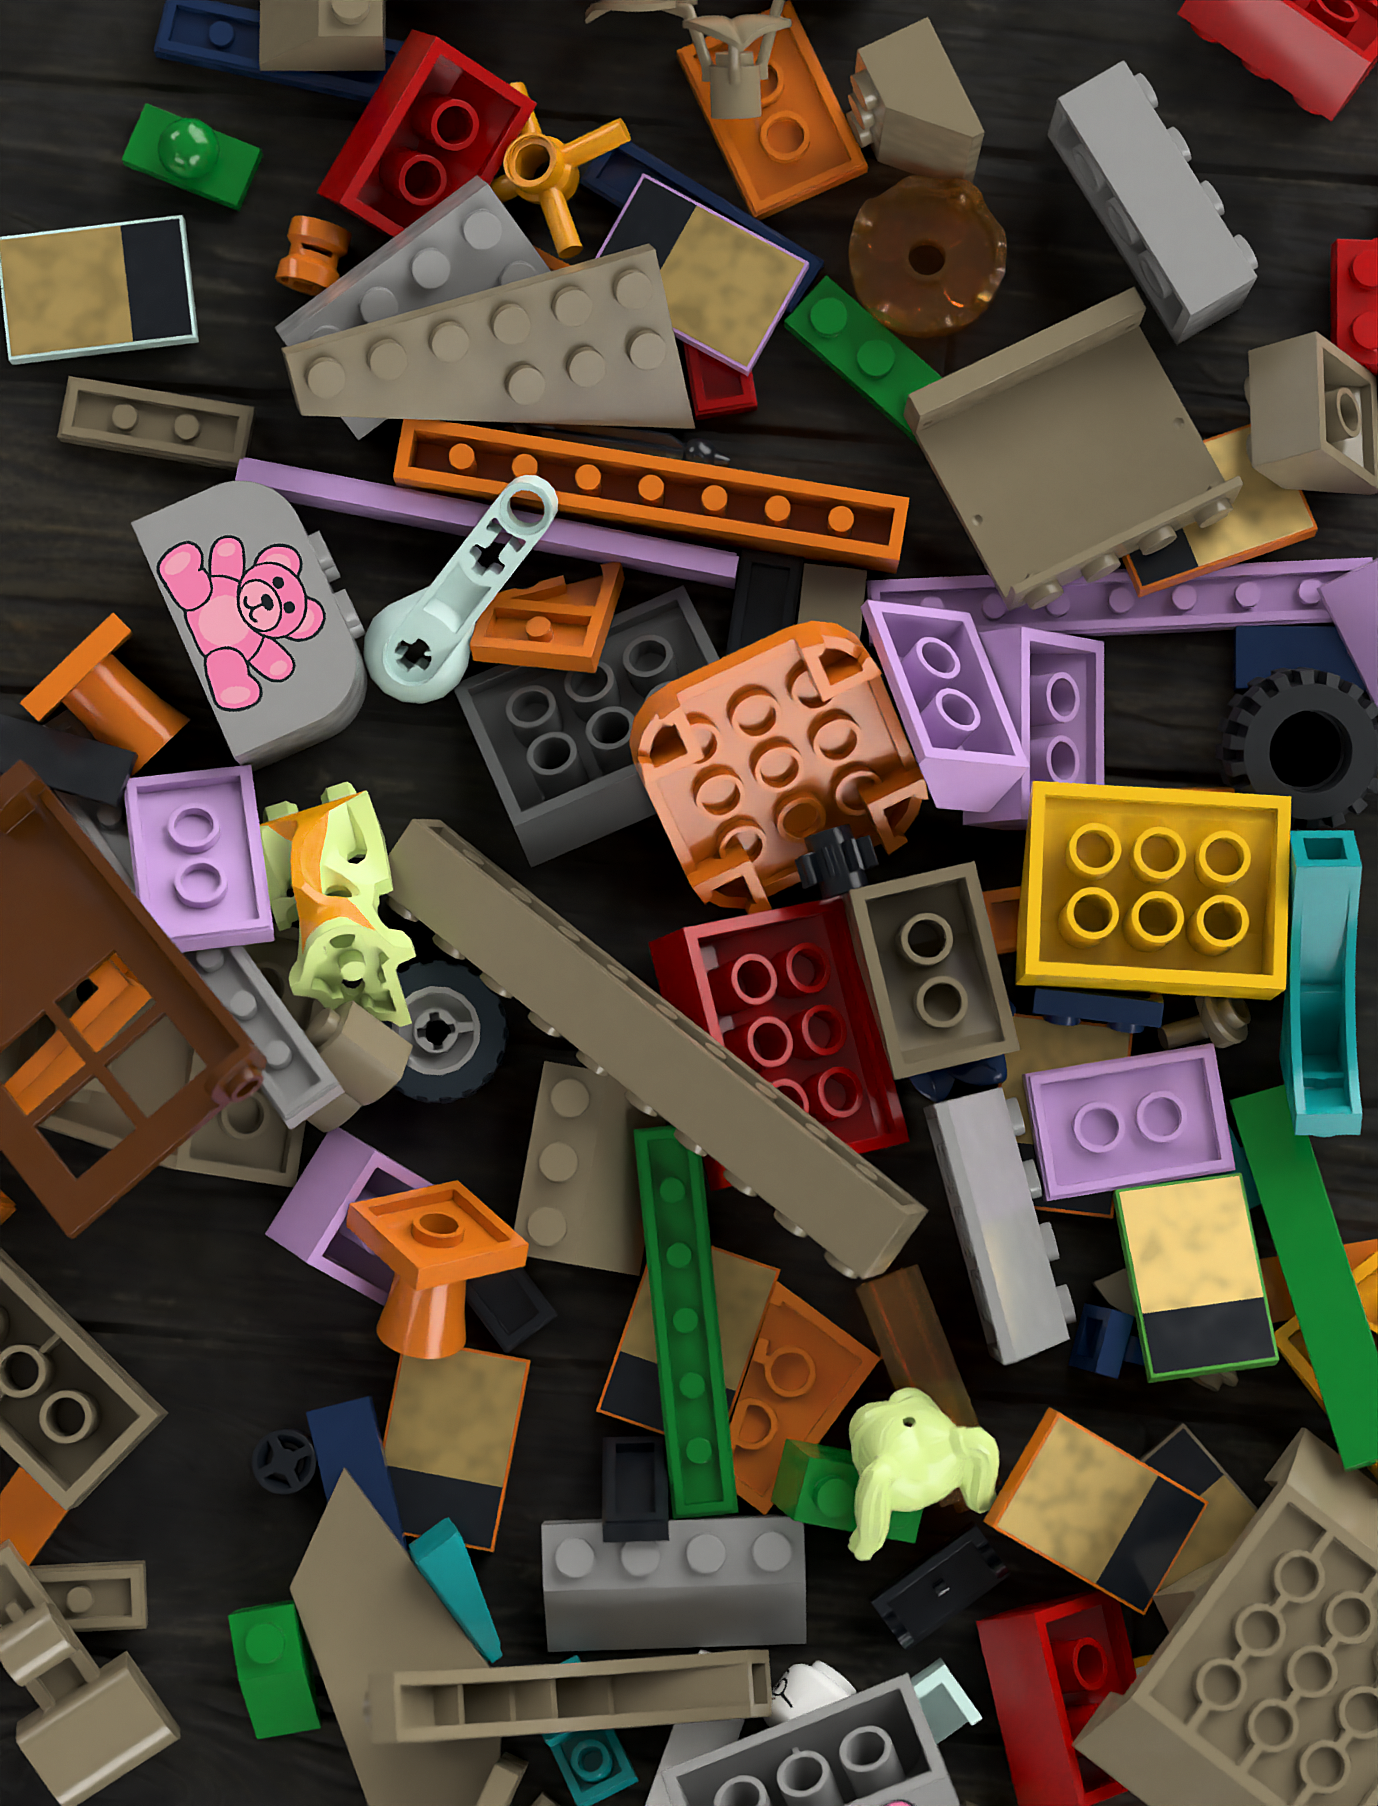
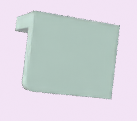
[910,1658,982,1745]

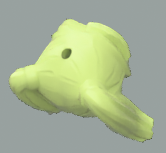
[848,1388,999,1561]

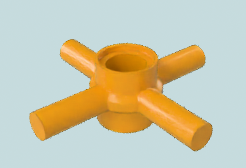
[489,82,631,259]

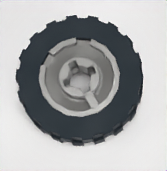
[381,960,509,1104]

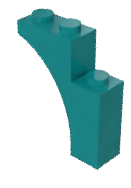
[1279,830,1362,1137]

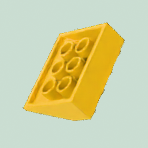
[1015,781,1291,1000]

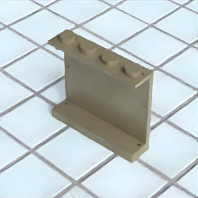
[903,287,1243,612]

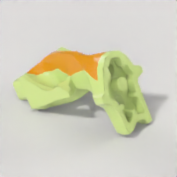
[259,782,416,1027]

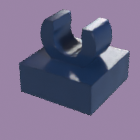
[1068,1303,1145,1379]

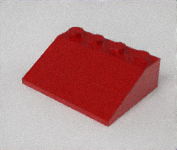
[648,895,910,1191]

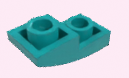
[542,1655,639,1806]

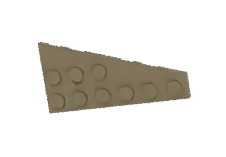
[281,243,695,429]

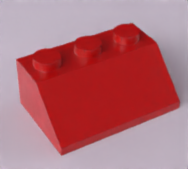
[1177,0,1378,121]
[316,29,537,239]
[976,1589,1137,1806]

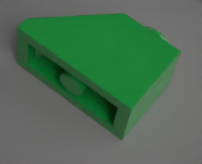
[228,1599,322,1739]

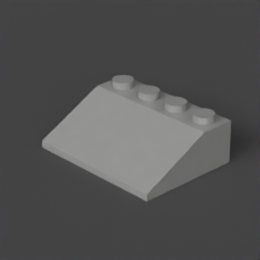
[923,1087,1076,1365]

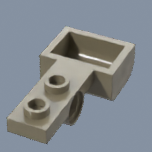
[0,1539,180,1806]

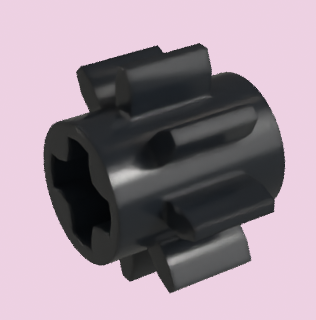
[794,824,879,900]

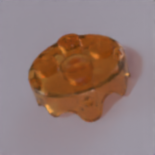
[848,175,1007,338]

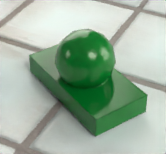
[121,103,263,211]

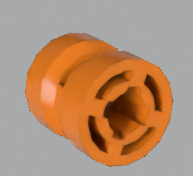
[275,216,352,296]

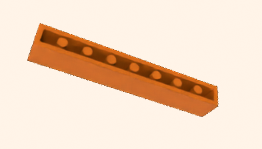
[393,419,910,574]

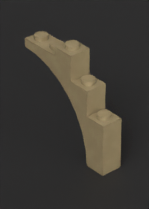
[363,1650,772,1744]

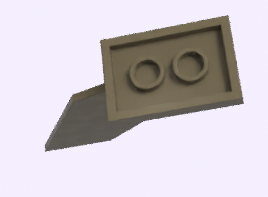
[290,1468,529,1806]

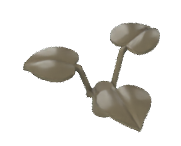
[585,0,792,119]

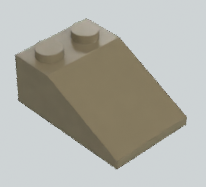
[841,861,1020,1080]

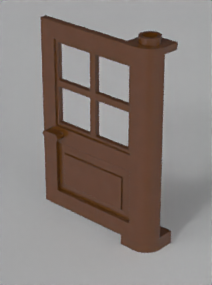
[0,759,267,1239]

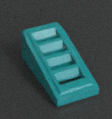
[408,1517,503,1663]

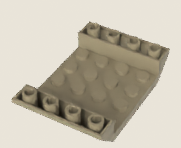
[1072,1428,1378,1806]

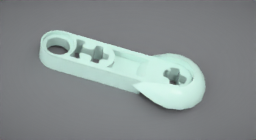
[364,475,558,704]

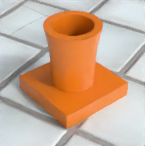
[20,612,191,778]
[346,1180,529,1359]

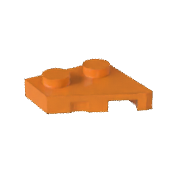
[469,562,625,673]

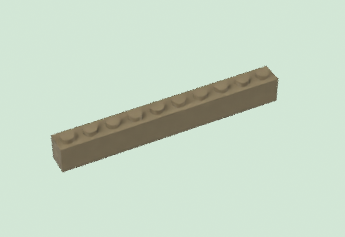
[385,819,929,1279]

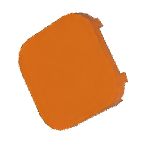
[629,621,929,915]

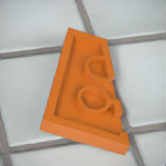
[730,1281,881,1515]

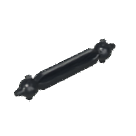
[480,422,731,467]

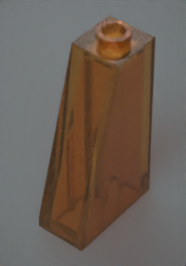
[851,1264,1002,1514]

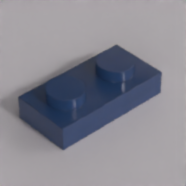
[1030,986,1164,1033]

